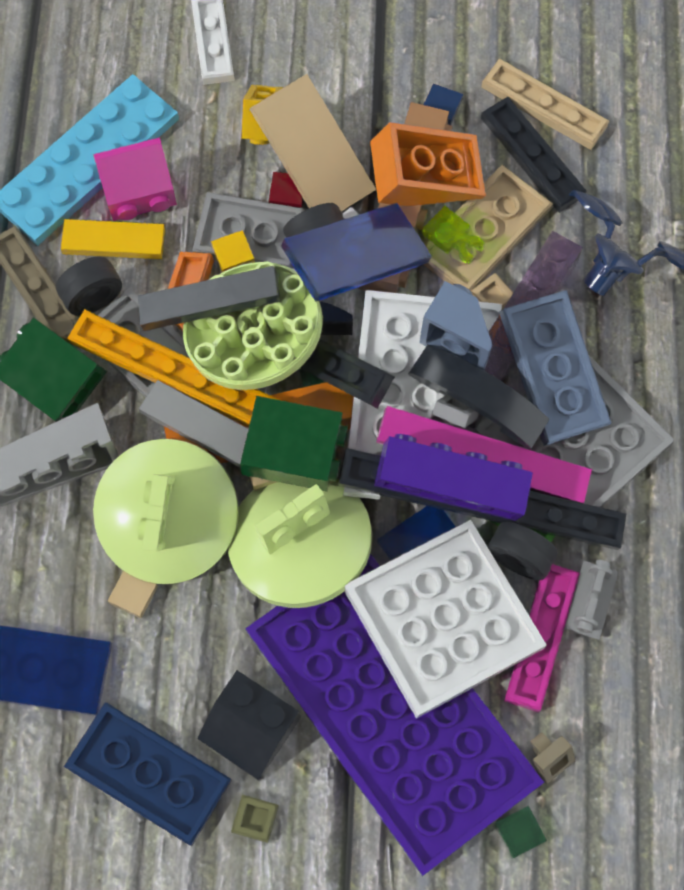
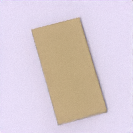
[249,74,376,211]
[415,165,553,291]

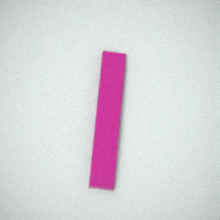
[376,406,592,503]

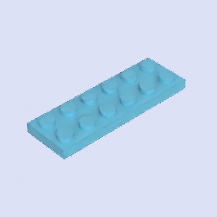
[0,74,179,246]

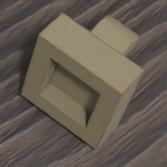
[530,732,575,784]

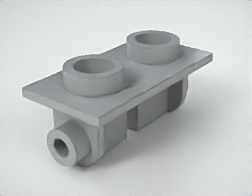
[564,560,619,640]

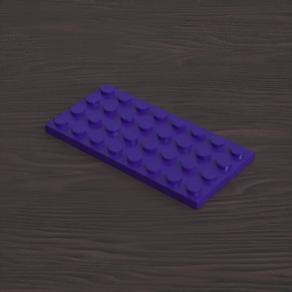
[245,553,544,877]

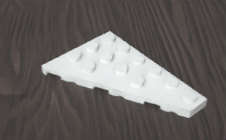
[343,290,502,499]

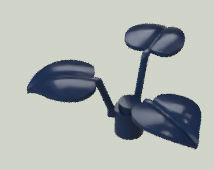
[569,190,684,296]

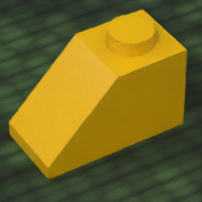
[242,85,283,145]

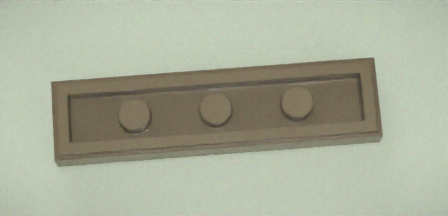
[0,225,78,342]

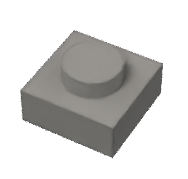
[432,394,479,428]

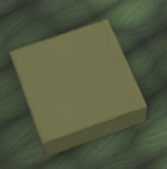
[231,794,279,843]

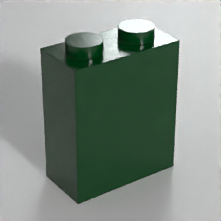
[0,317,108,422]
[240,396,348,492]

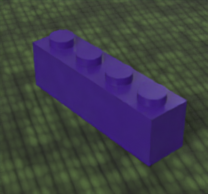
[374,434,533,521]

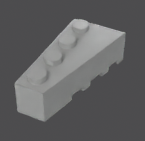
[0,403,119,507]

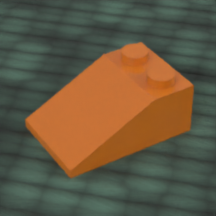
[370,122,486,206]

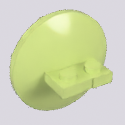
[183,261,323,390]
[93,439,239,584]
[228,479,372,608]

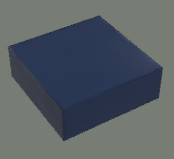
[423,83,463,125]

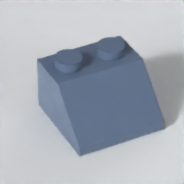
[419,281,492,371]

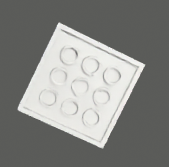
[344,520,547,719]

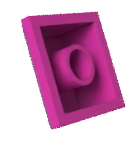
[93,137,177,221]

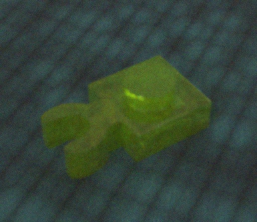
[422,205,485,264]

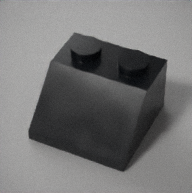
[197,670,301,781]

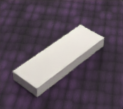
[191,0,235,85]

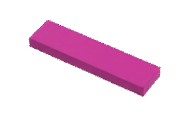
[504,564,580,712]

